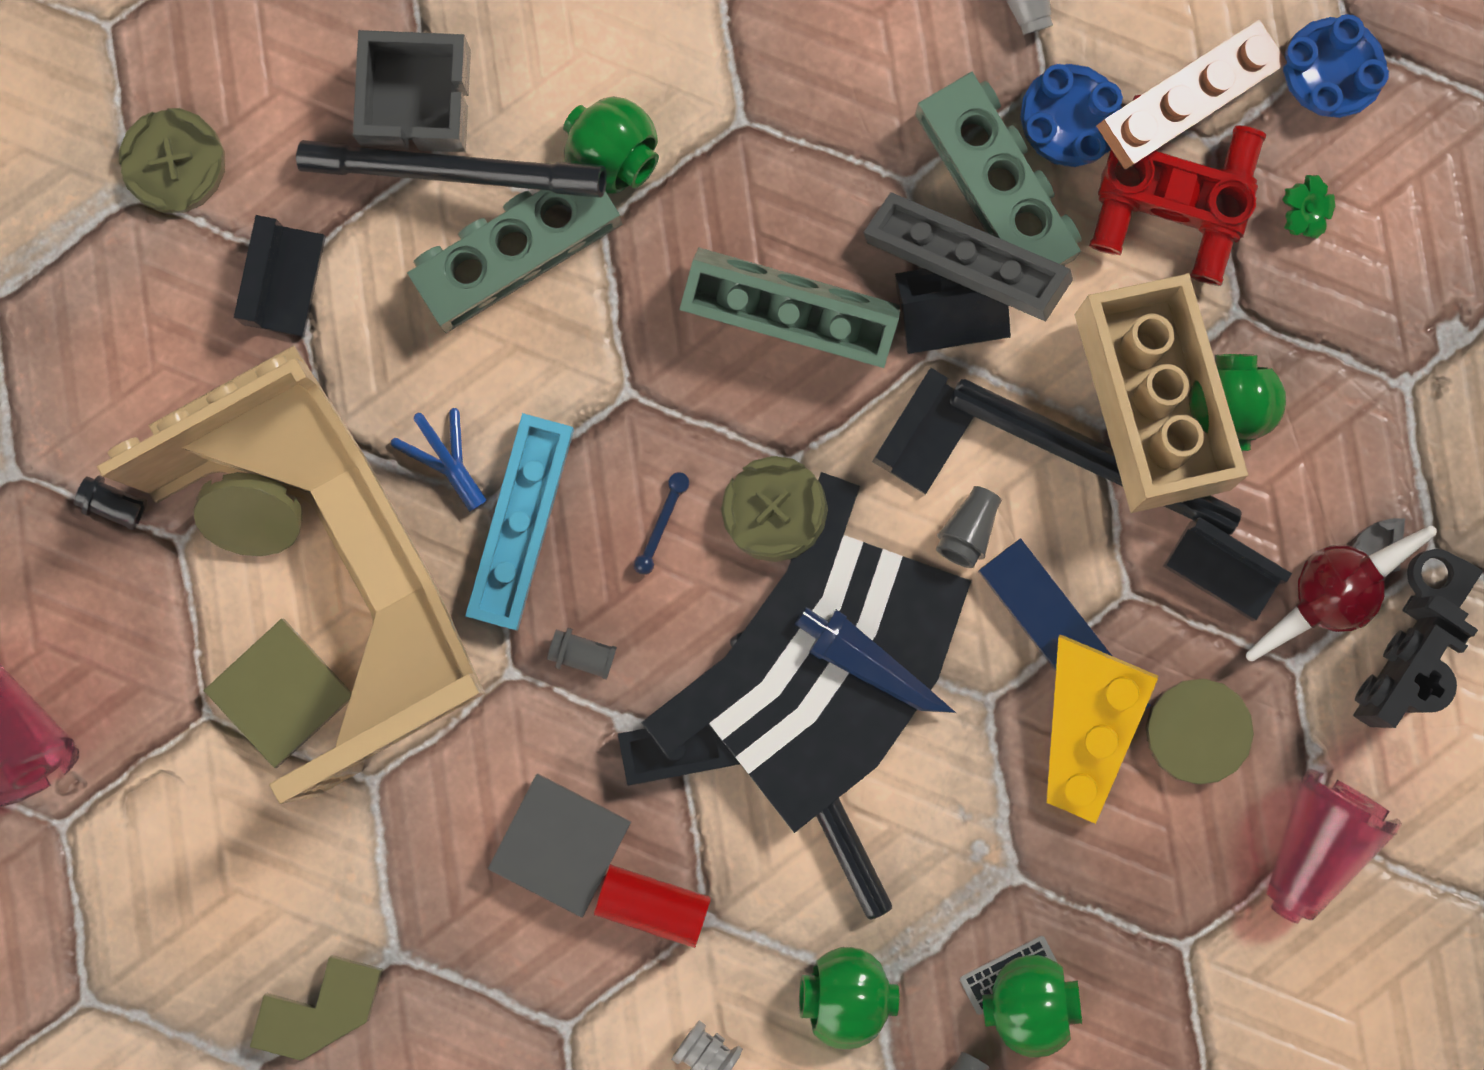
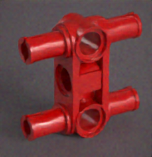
[1089,95,1267,286]

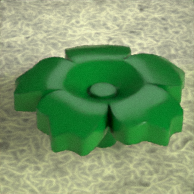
[1282,175,1336,239]

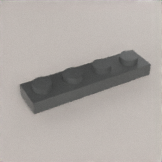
[863,192,1073,322]

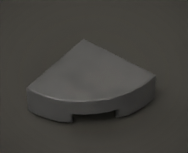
[1350,518,1405,572]

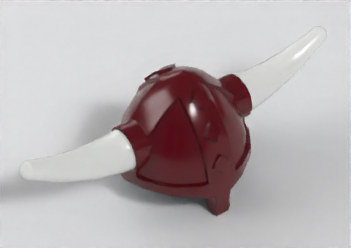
[1246,526,1437,661]

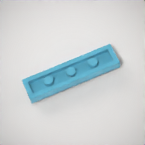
[465,413,574,631]

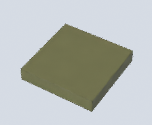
[203,618,352,768]

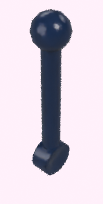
[633,472,689,575]

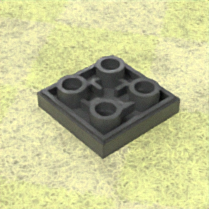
[488,773,632,918]

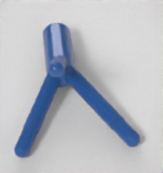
[391,408,487,512]

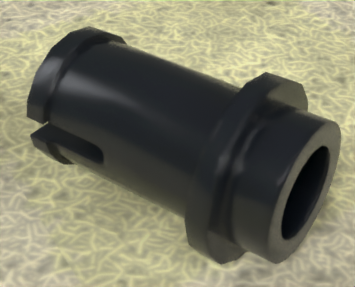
[74,475,147,531]

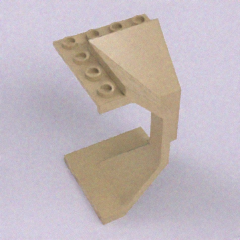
[97,346,485,804]

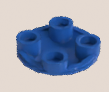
[1283,14,1389,118]
[1020,64,1123,167]

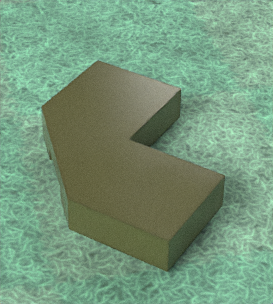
[250,955,383,1061]

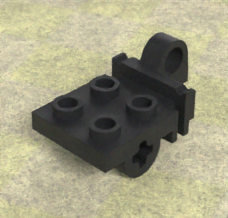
[1353,549,1483,728]

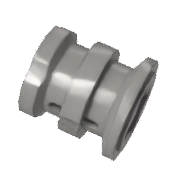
[671,1020,743,1070]

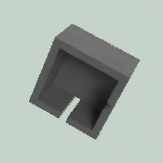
[353,30,471,152]

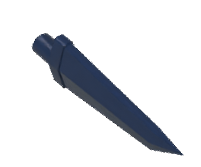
[795,607,956,713]

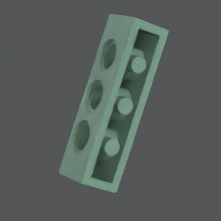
[915,71,1082,266]
[407,190,623,333]
[679,247,900,368]

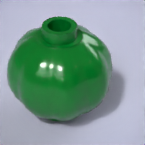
[563,96,659,194]
[1189,354,1286,451]
[799,947,900,1050]
[982,955,1083,1058]

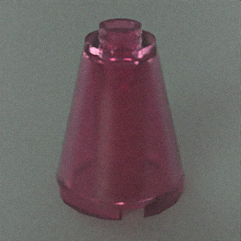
[0,664,79,807]
[1266,768,1402,924]

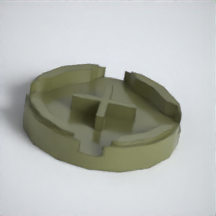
[119,108,225,213]
[721,456,828,562]
[194,472,302,556]
[1145,679,1254,784]

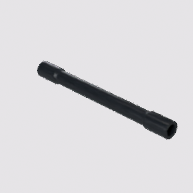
[296,140,607,198]

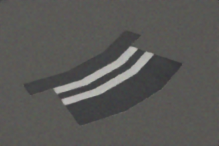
[641,472,971,833]

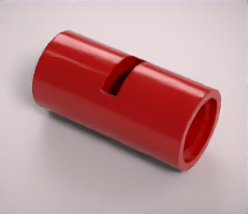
[594,864,712,948]

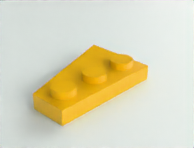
[1046,634,1159,824]

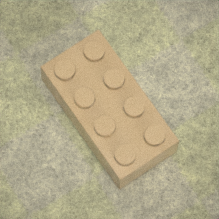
[1074,273,1248,513]

